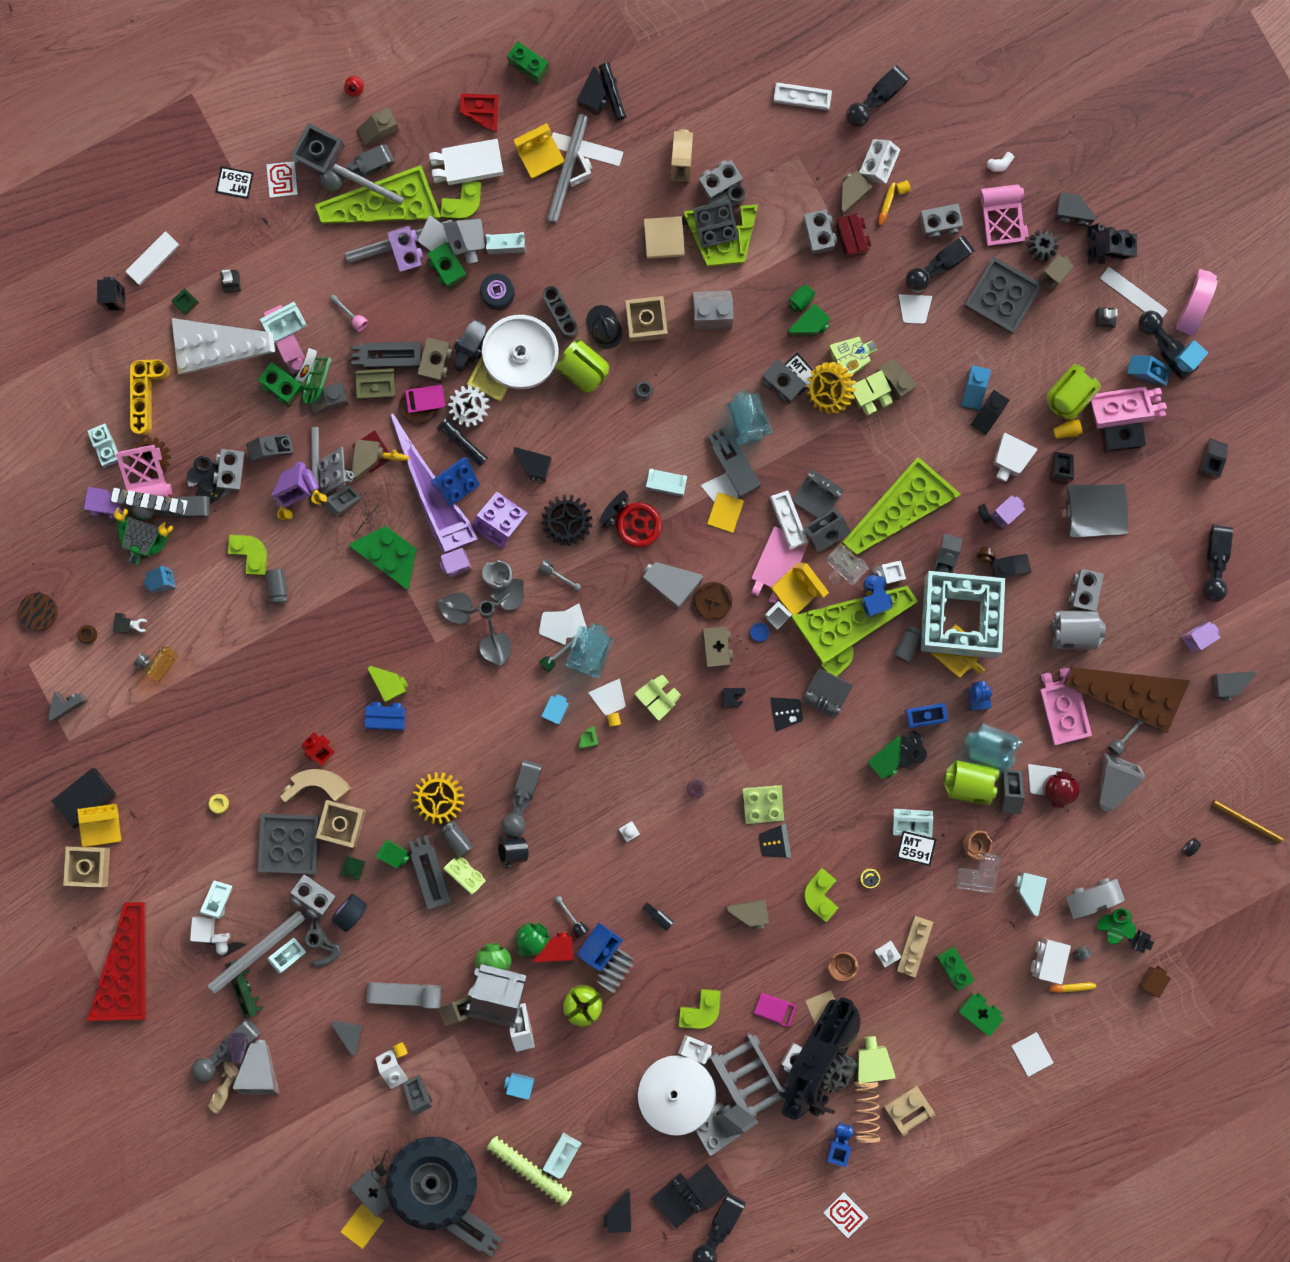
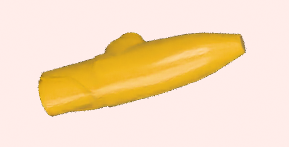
[383,450,410,461]

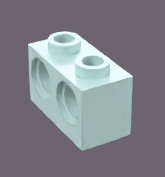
[893,809,933,837]

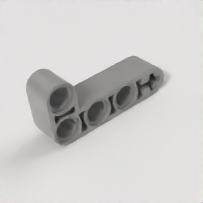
[366,982,443,1008]

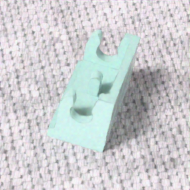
[486,232,525,254]
[260,302,307,343]
[646,469,687,497]
[543,1133,581,1179]

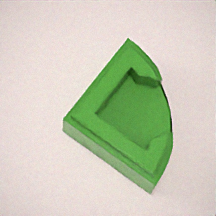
[579,726,598,749]

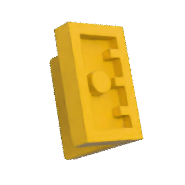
[513,123,564,179]
[771,563,829,615]
[77,804,121,847]

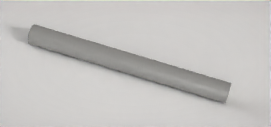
[332,164,404,205]
[311,427,319,503]

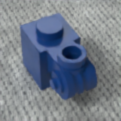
[860,575,893,619]
[967,681,992,711]
[826,1122,854,1167]

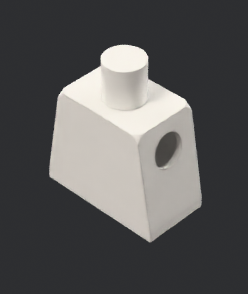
[993,433,1037,482]

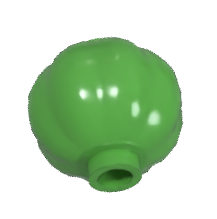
[474,943,511,971]

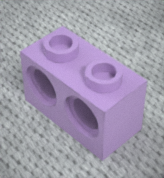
[388,226,424,272]
[990,495,1025,529]
[439,548,472,578]
[1182,622,1221,653]

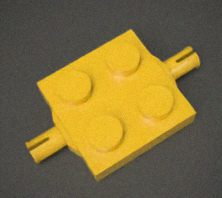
[930,624,985,678]

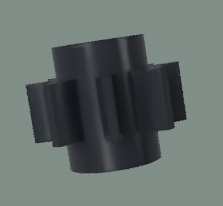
[1128,930,1154,953]

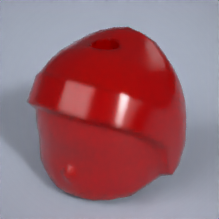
[344,76,364,97]

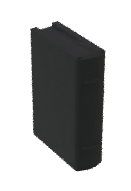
[51,768,117,828]

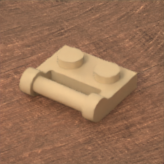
[884,1085,936,1136]

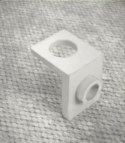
[570,150,592,187]
[375,1049,408,1089]

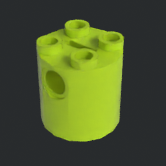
[943,760,999,805]

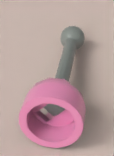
[330,295,368,332]

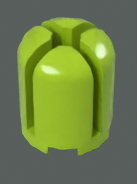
[554,338,609,393]
[1046,364,1101,420]
[563,985,602,1027]

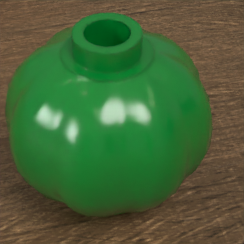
[515,922,550,958]

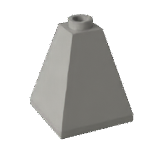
[1098,753,1145,812]
[233,1040,279,1095]

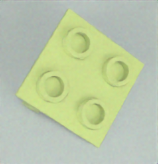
[743,785,784,824]
[443,856,486,895]

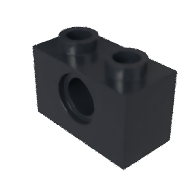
[1101,422,1146,453]

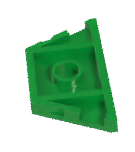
[349,526,417,590]

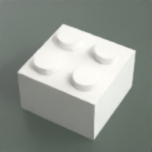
[1031,938,1071,984]

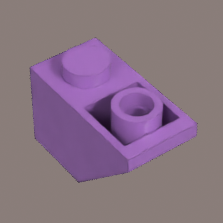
[84,487,127,520]

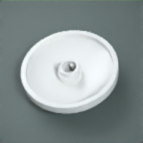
[482,315,558,389]
[638,1056,716,1136]

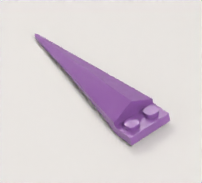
[390,414,478,554]

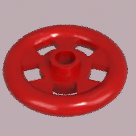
[616,502,662,548]

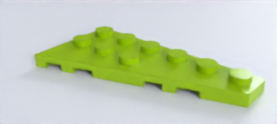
[315,165,441,224]
[842,457,961,555]
[791,586,918,664]

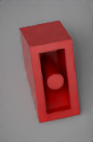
[534,932,574,962]

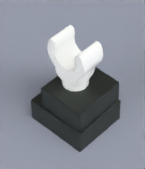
[220,269,241,293]
[1096,307,1117,327]
[113,613,147,634]

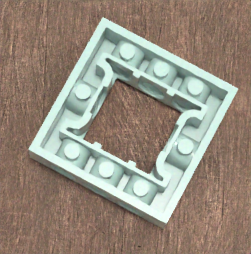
[921,571,1005,659]

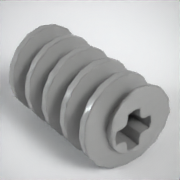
[597,948,636,993]

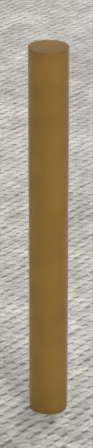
[1211,799,1284,844]

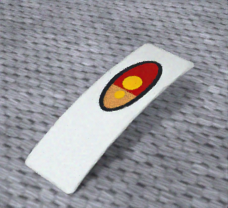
[295,348,317,382]

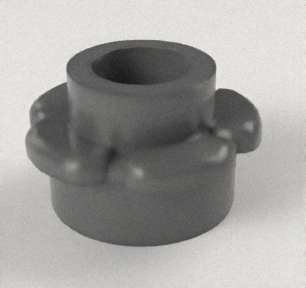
[635,381,653,400]
[133,652,151,670]
[1074,946,1092,962]

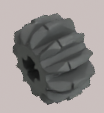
[1026,229,1060,262]

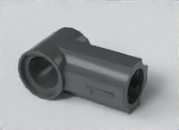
[708,184,745,207]

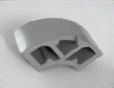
[1066,878,1125,919]

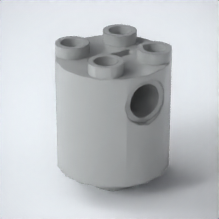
[1051,611,1106,650]

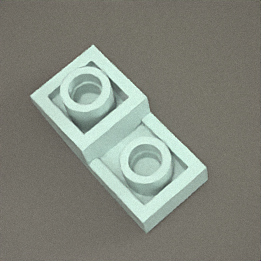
[88,424,118,469]

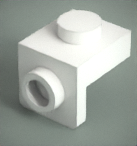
[678,1035,712,1064]

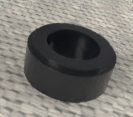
[977,503,991,524]
[1182,838,1201,857]

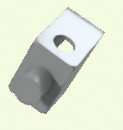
[443,219,485,265]

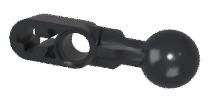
[846,65,910,127]
[905,235,975,292]
[1138,310,1199,380]
[1202,524,1233,602]
[692,1192,746,1262]

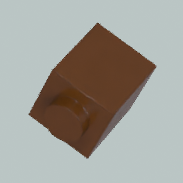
[1139,966,1171,998]

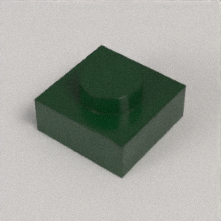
[341,856,366,880]

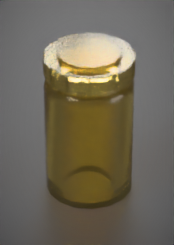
[144,645,179,682]

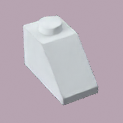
[510,1003,535,1052]

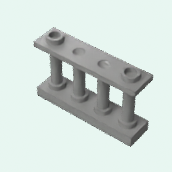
[710,1032,785,1117]

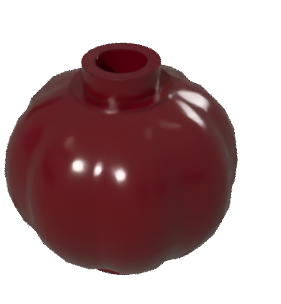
[1043,771,1080,808]

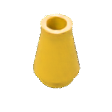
[1053,419,1083,439]

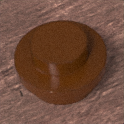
[977,547,996,563]
[78,625,97,644]

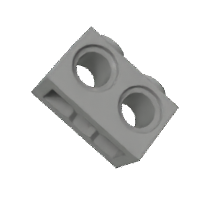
[699,159,743,200]
[919,203,963,239]
[803,210,837,255]
[213,449,244,492]
[1068,569,1104,611]
[289,874,336,919]

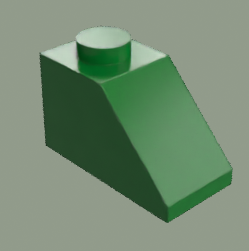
[787,303,831,337]
[868,735,901,780]
[375,839,410,868]

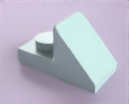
[200,881,232,919]

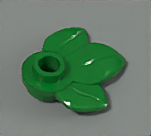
[1097,908,1136,945]

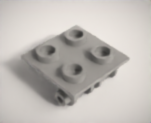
[318,447,354,495]
[696,1102,740,1156]

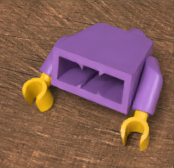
[271,462,327,520]

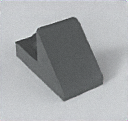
[323,484,362,518]
[48,691,88,721]
[402,1074,433,1116]

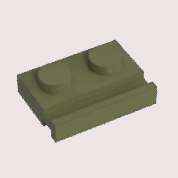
[355,369,396,399]

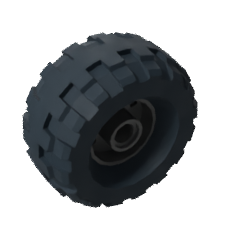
[386,1137,477,1230]

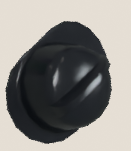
[586,305,623,349]

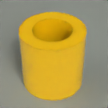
[895,180,911,195]
[607,713,621,727]
[392,1042,408,1058]

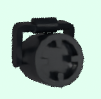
[498,836,529,870]

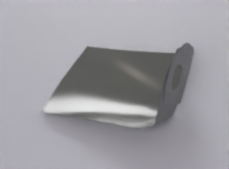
[1066,484,1128,537]

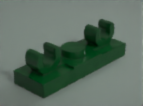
[225,960,263,1019]

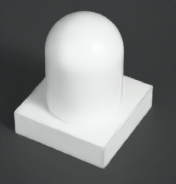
[619,821,640,842]
[211,933,230,955]

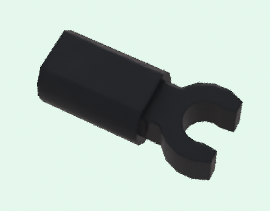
[642,902,674,931]

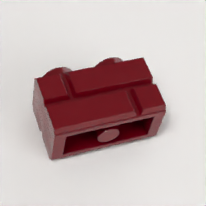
[835,213,871,259]

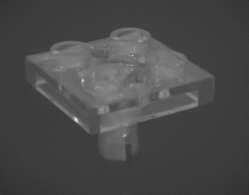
[825,543,869,586]

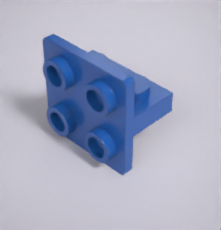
[430,457,480,506]

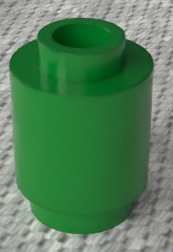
[788,284,816,312]

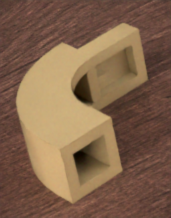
[280,769,352,802]

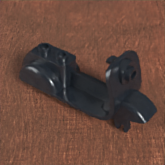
[779,997,861,1120]

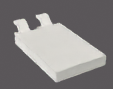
[429,139,504,185]

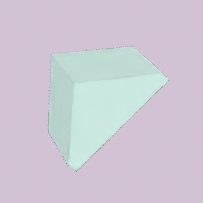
[267,938,306,974]

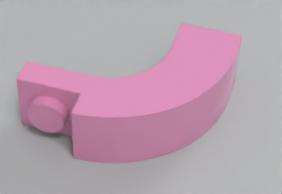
[1176,269,1218,336]
[264,305,305,375]

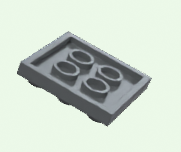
[964,256,1042,334]
[258,814,320,874]

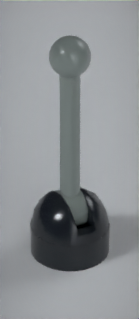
[555,896,590,939]

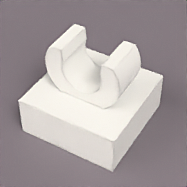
[874,940,902,967]

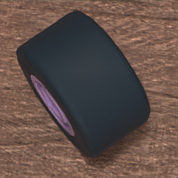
[480,273,515,310]
[332,894,367,932]

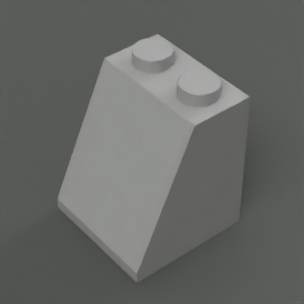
[693,291,734,330]
[643,562,703,609]

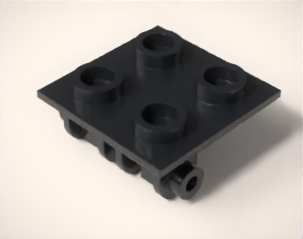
[651,1173,703,1229]

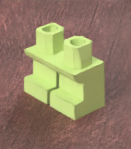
[851,370,893,416]
[634,675,681,721]

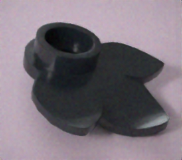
[187,456,225,493]
[892,730,927,767]

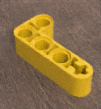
[130,360,170,437]

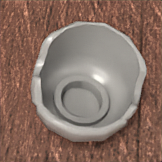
[482,560,513,589]

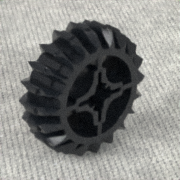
[541,495,593,546]

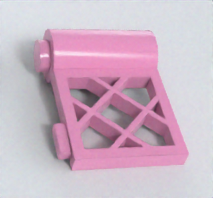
[980,184,1029,246]
[116,445,172,506]

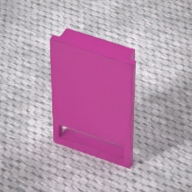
[405,385,445,413]
[753,992,797,1028]

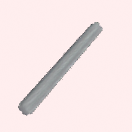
[547,114,588,223]
[345,220,452,263]
[208,911,305,993]

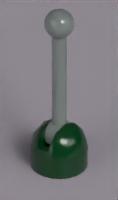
[539,636,579,673]

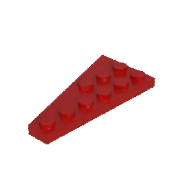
[87,902,146,1021]

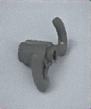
[293,911,341,967]

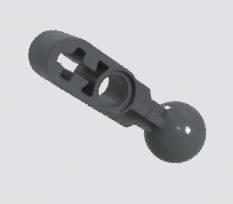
[319,144,395,192]
[131,496,210,521]
[501,759,543,838]
[191,1018,261,1083]

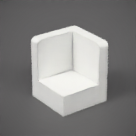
[764,601,792,630]
[190,916,215,942]

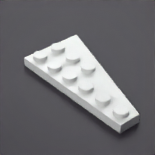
[172,318,275,375]

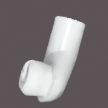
[987,152,1014,172]

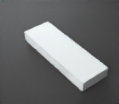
[773,83,832,111]
[126,231,180,286]
[770,491,808,550]

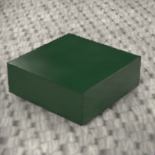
[172,288,199,315]

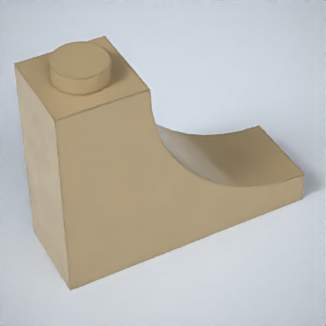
[671,129,693,182]

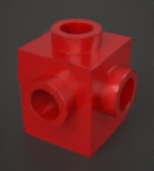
[301,732,335,766]

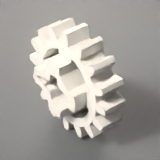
[448,385,490,427]

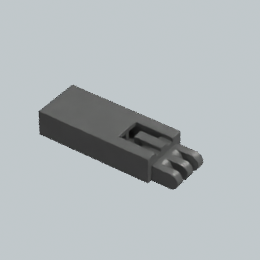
[350,342,422,369]
[707,426,761,498]
[409,835,452,910]
[446,1211,503,1257]

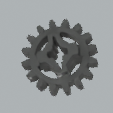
[820,1054,858,1094]

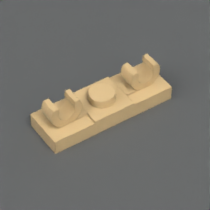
[896,916,934,978]

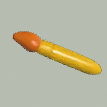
[878,182,896,226]
[1049,983,1096,993]

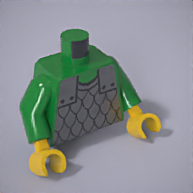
[114,508,173,565]

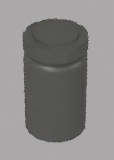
[265,569,288,604]
[893,626,922,663]
[439,821,474,858]

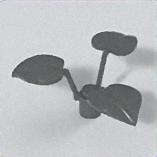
[438,579,524,666]

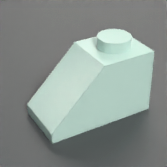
[1015,872,1047,916]

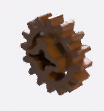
[128,436,171,478]

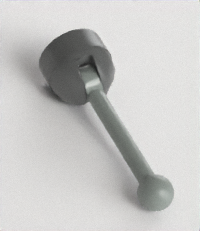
[537,559,581,591]
[1108,720,1144,757]

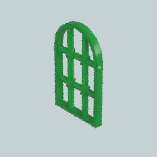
[302,357,332,405]

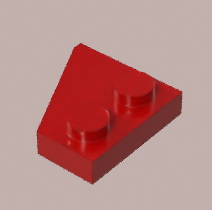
[460,93,499,133]

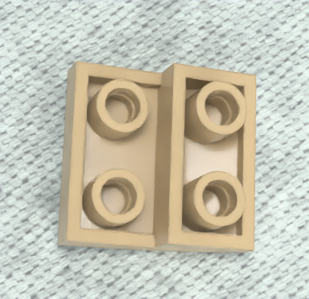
[644,216,685,259]

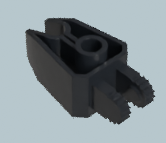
[454,320,486,372]

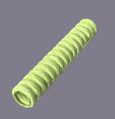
[486,1136,572,1206]

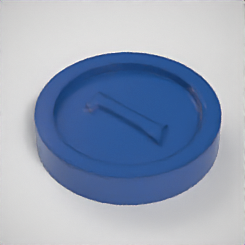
[750,622,769,642]

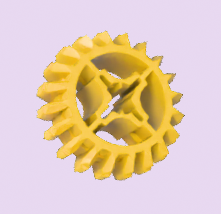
[806,362,857,414]
[412,772,465,824]

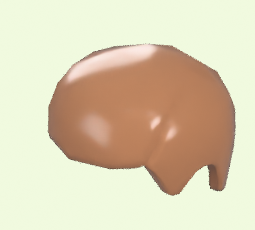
[963,830,992,860]
[828,952,858,982]

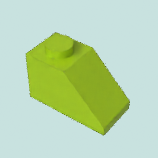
[368,666,408,703]

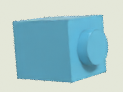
[1174,340,1208,372]
[542,694,569,725]
[504,1072,535,1100]

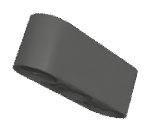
[543,286,578,339]

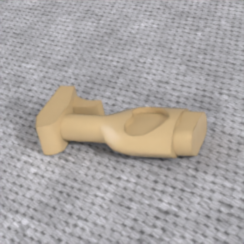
[208,1062,239,1113]

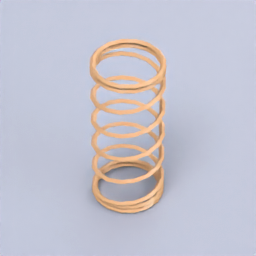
[854,1081,880,1143]

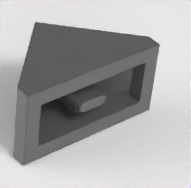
[331,1019,363,1056]

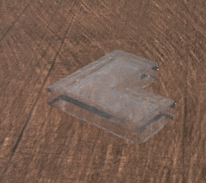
[955,853,1001,893]

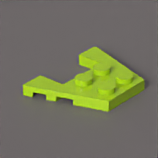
[684,204,758,267]

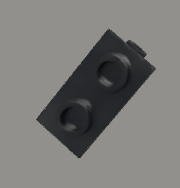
[1087,223,1107,265]

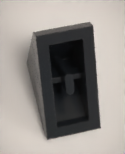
[1049,452,1074,484]

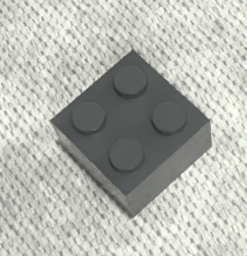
[291,123,345,175]

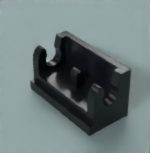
[722,688,745,709]

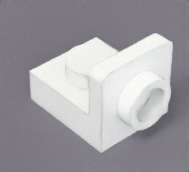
[872,561,906,585]

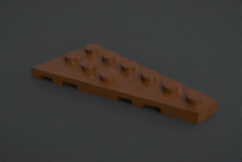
[1063,667,1190,733]

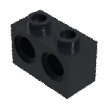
[1096,227,1137,260]
[97,277,125,311]

